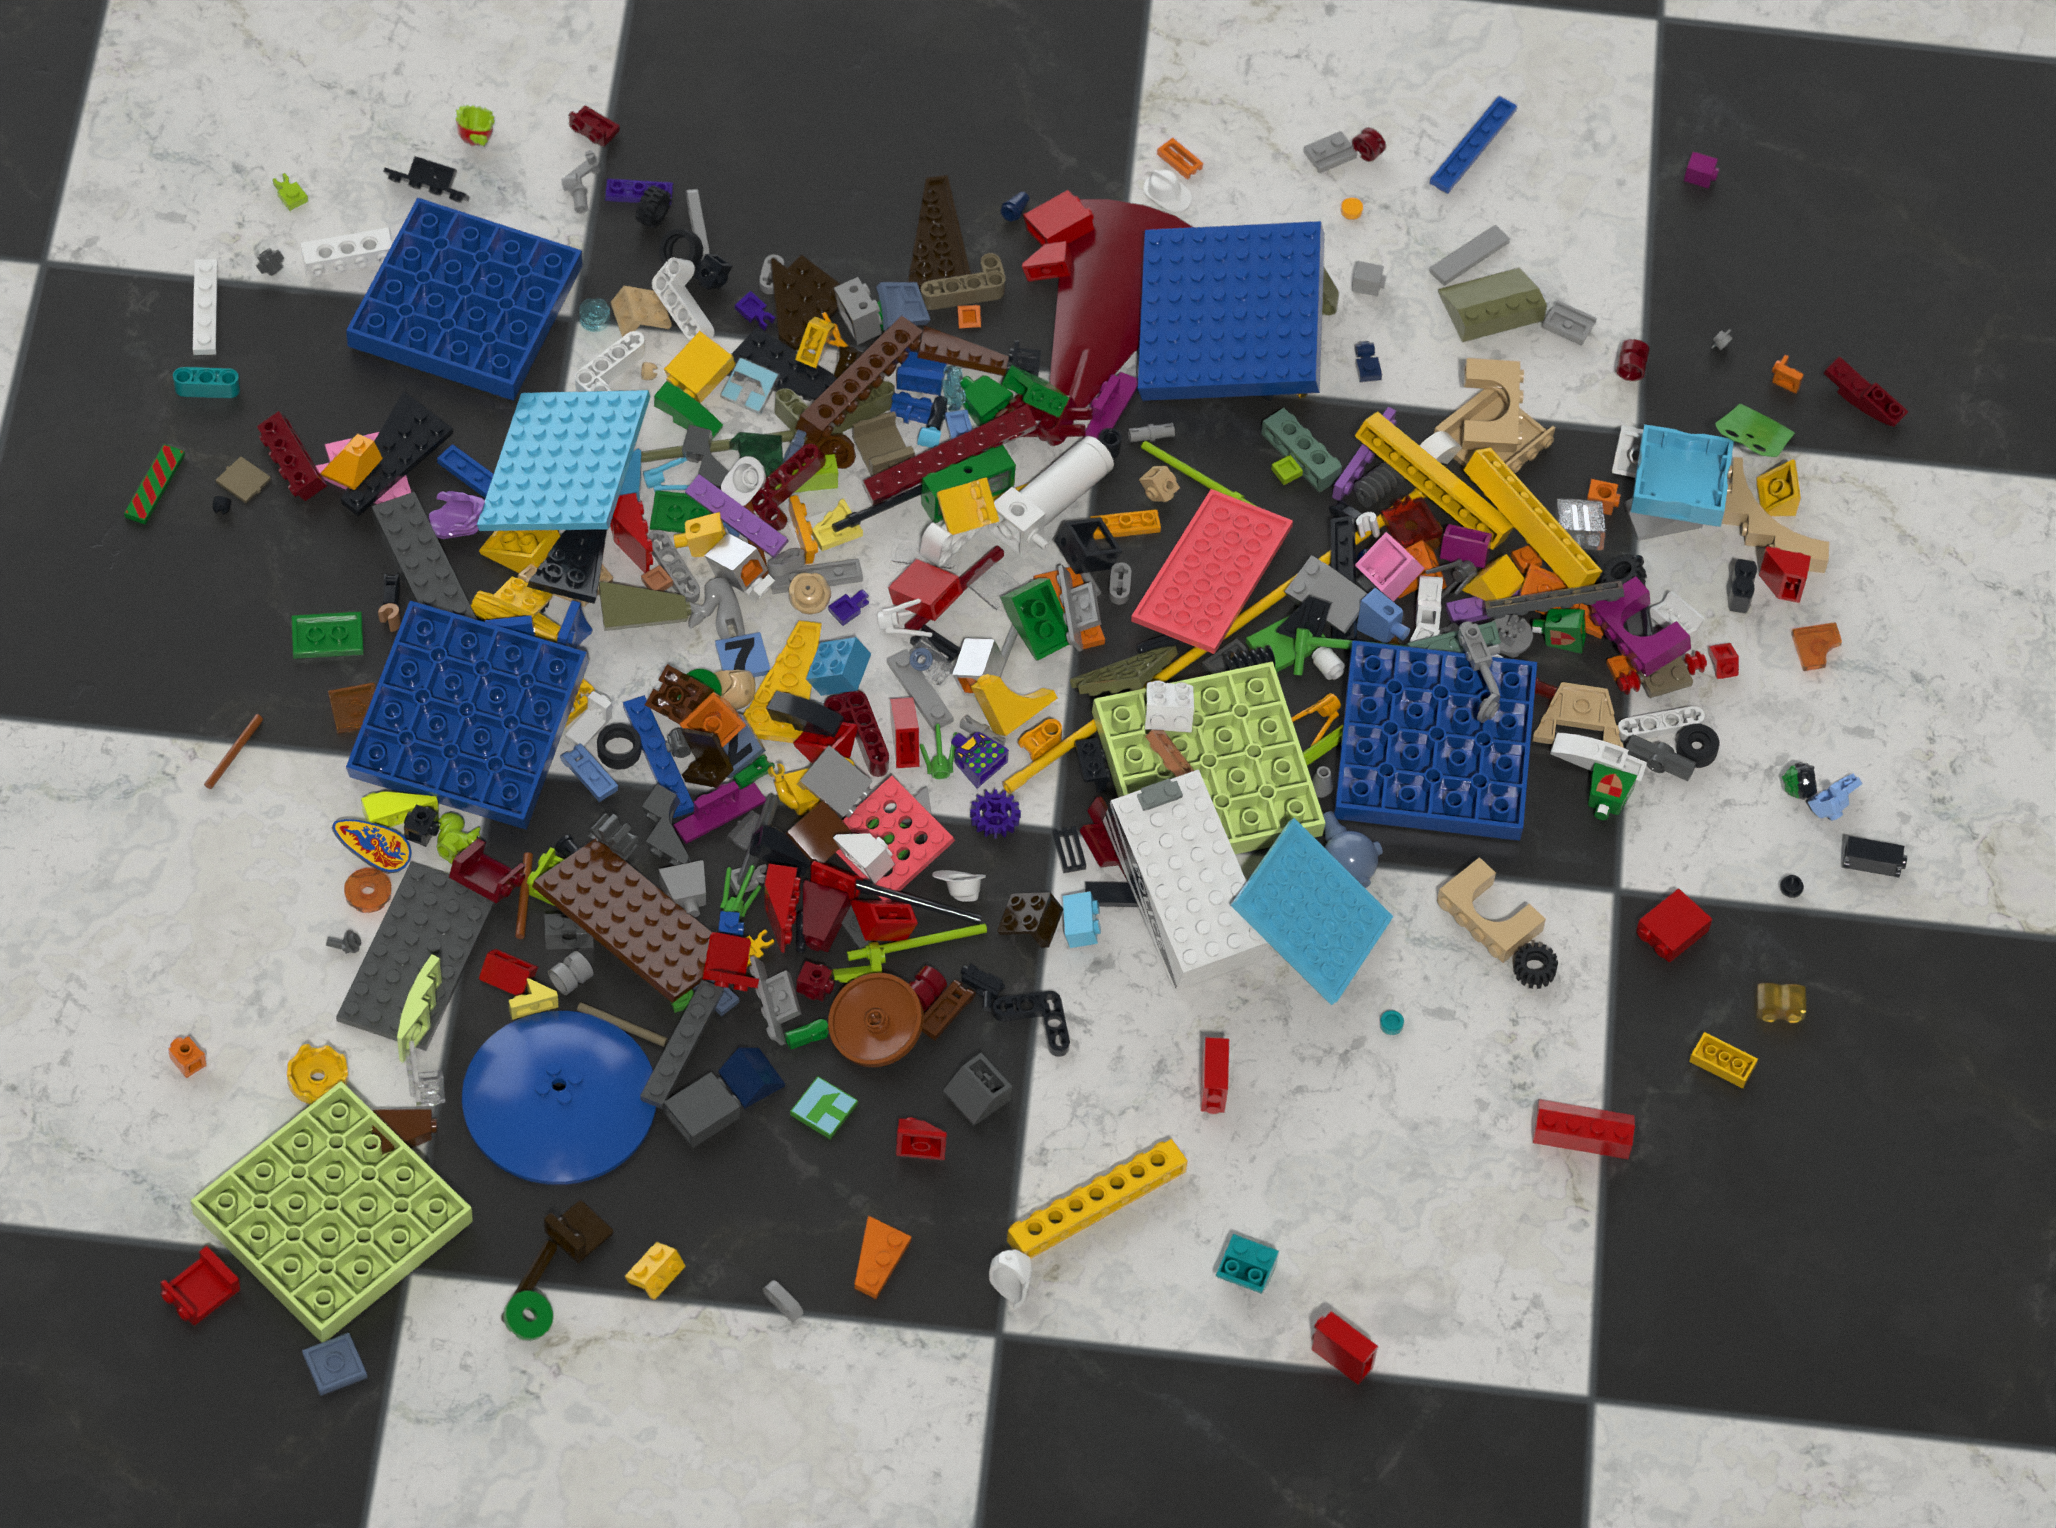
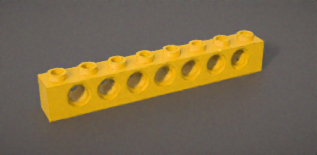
[1007,1139,1188,1259]

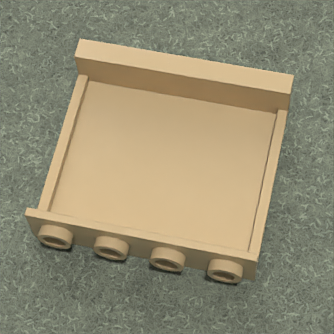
[1434,389,1555,473]

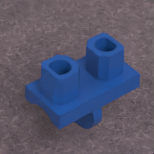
[890,391,933,424]

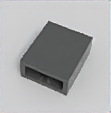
[664,1072,741,1148]

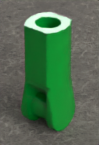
[732,755,775,790]
[785,1019,828,1050]

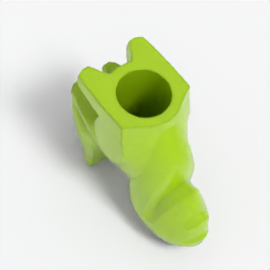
[436,812,481,864]

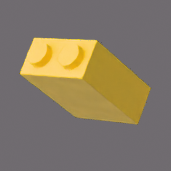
[664,331,736,404]

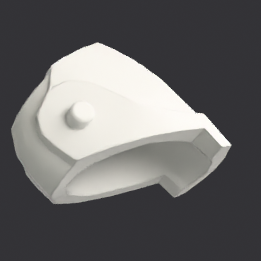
[989,1250,1032,1309]

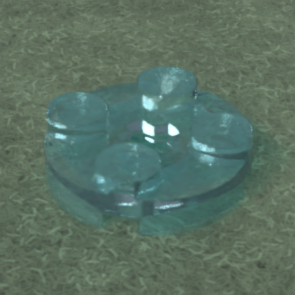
[943,366,966,411]

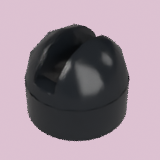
[212,496,232,515]

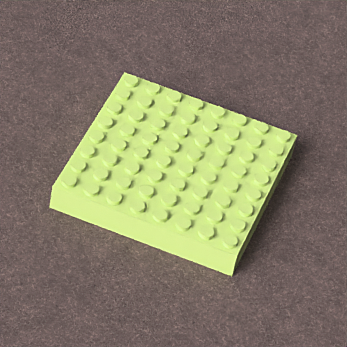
[1092,662,1325,854]
[190,1081,473,1343]

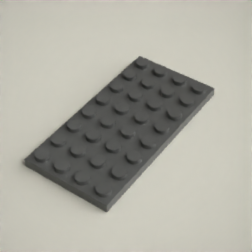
[336,862,496,1051]

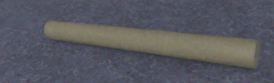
[577,1002,668,1047]

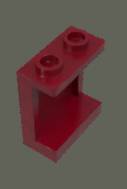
[449,838,525,904]

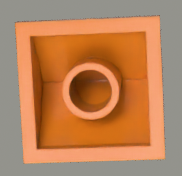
[680,692,746,748]

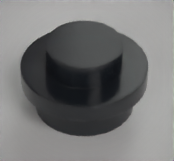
[1780,875,1804,898]

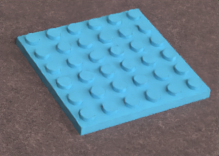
[1231,818,1394,1006]

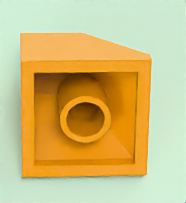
[320,434,383,490]

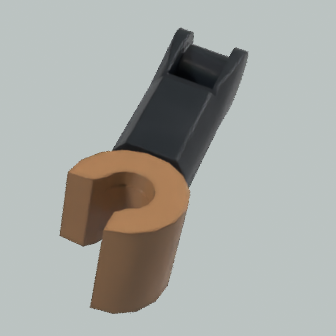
[378,573,401,632]

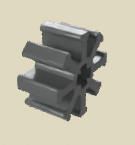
[588,813,639,861]

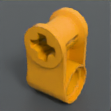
[1018,719,1062,761]

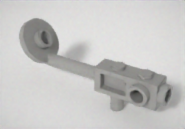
[1458,621,1501,723]

